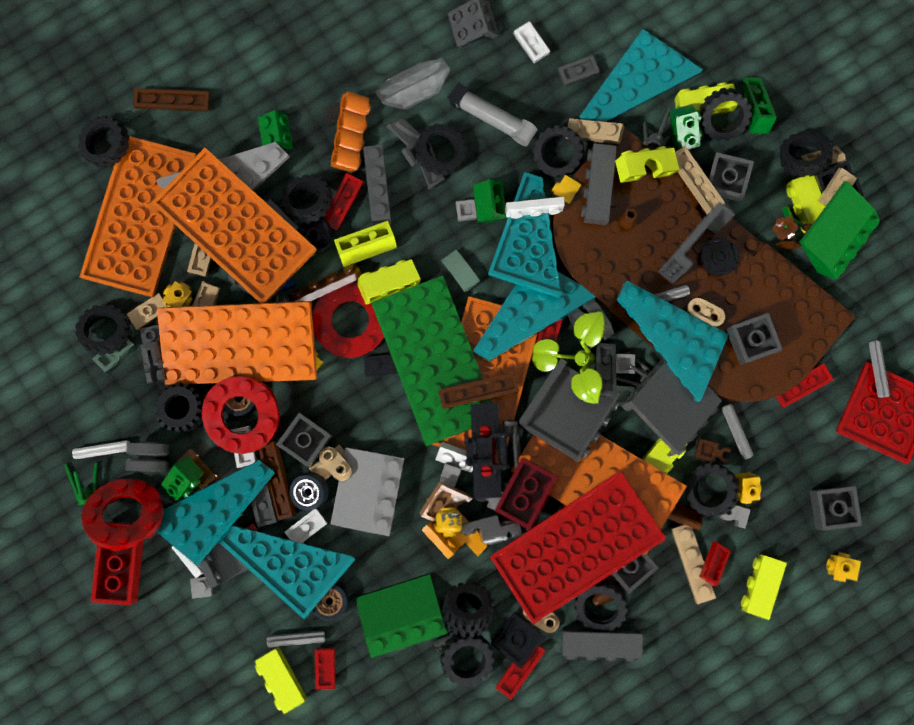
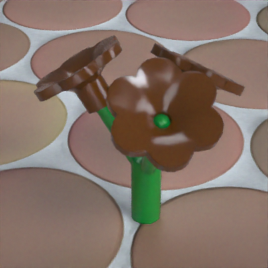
[772,206,815,249]

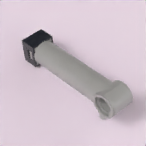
[448,82,537,147]

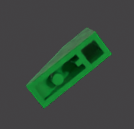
[742,77,777,134]

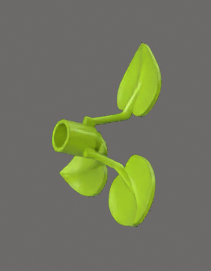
[531,312,605,404]

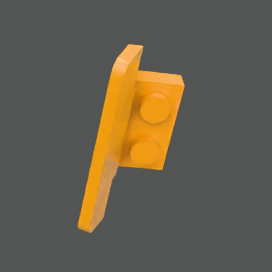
[422,499,487,559]

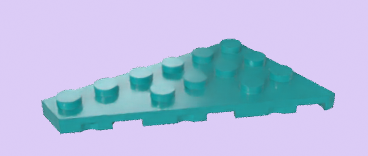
[579,29,703,122]
[488,172,561,298]
[474,272,596,361]
[617,281,729,402]
[156,460,275,566]
[218,525,356,619]

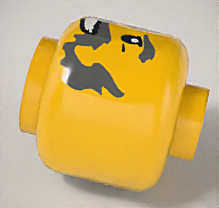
[436,508,462,537]

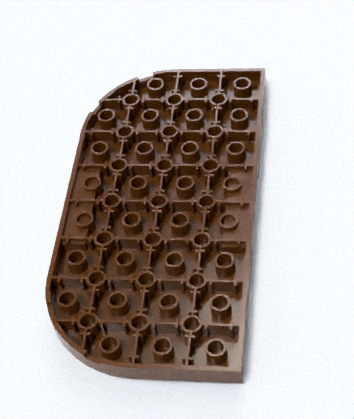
[552,127,856,402]

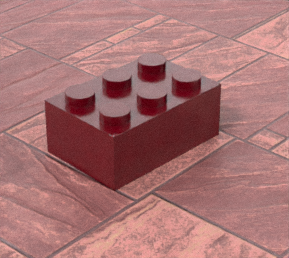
[494,458,560,530]

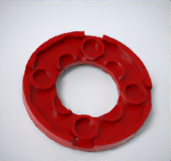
[312,282,384,358]
[202,376,280,454]
[81,479,164,550]

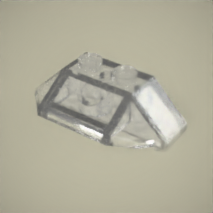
[375,58,450,110]

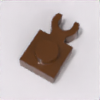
[694,439,731,463]

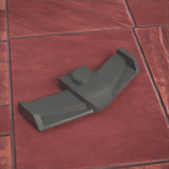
[386,117,445,190]

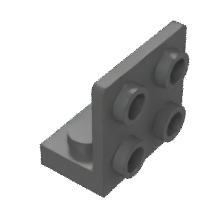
[448,0,499,47]
[199,542,248,588]

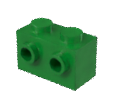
[670,104,702,150]
[473,179,507,224]
[161,456,204,501]

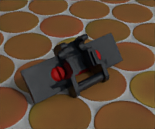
[464,403,510,498]

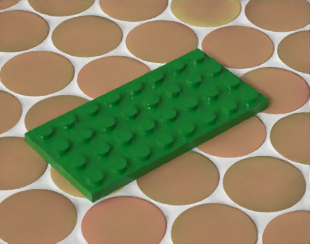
[371,275,492,446]

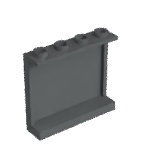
[658,201,735,284]
[621,357,722,457]
[519,358,622,462]

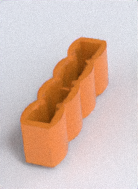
[331,91,370,172]

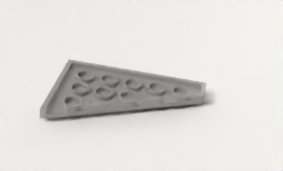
[156,142,289,191]

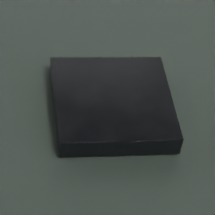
[491,612,545,669]

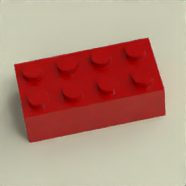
[91,521,144,605]

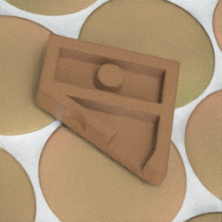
[419,481,472,522]

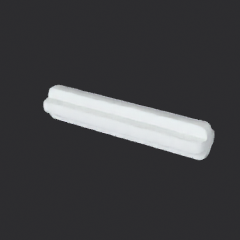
[72,441,130,459]

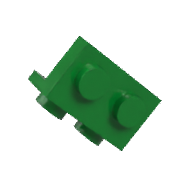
[258,110,293,150]

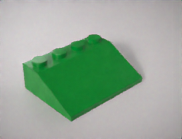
[800,181,880,280]
[356,574,447,658]

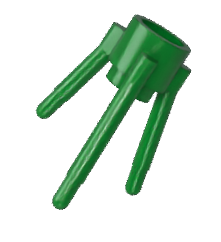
[64,462,98,505]

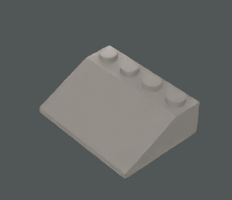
[330,448,404,536]

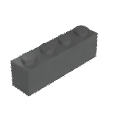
[581,143,617,225]
[363,145,392,226]
[561,629,643,662]

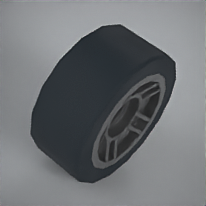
[289,472,329,511]

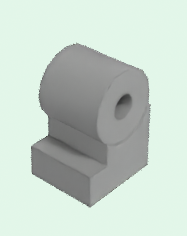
[440,464,461,487]
[719,505,751,529]

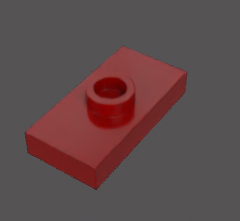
[699,542,731,586]
[315,648,336,690]

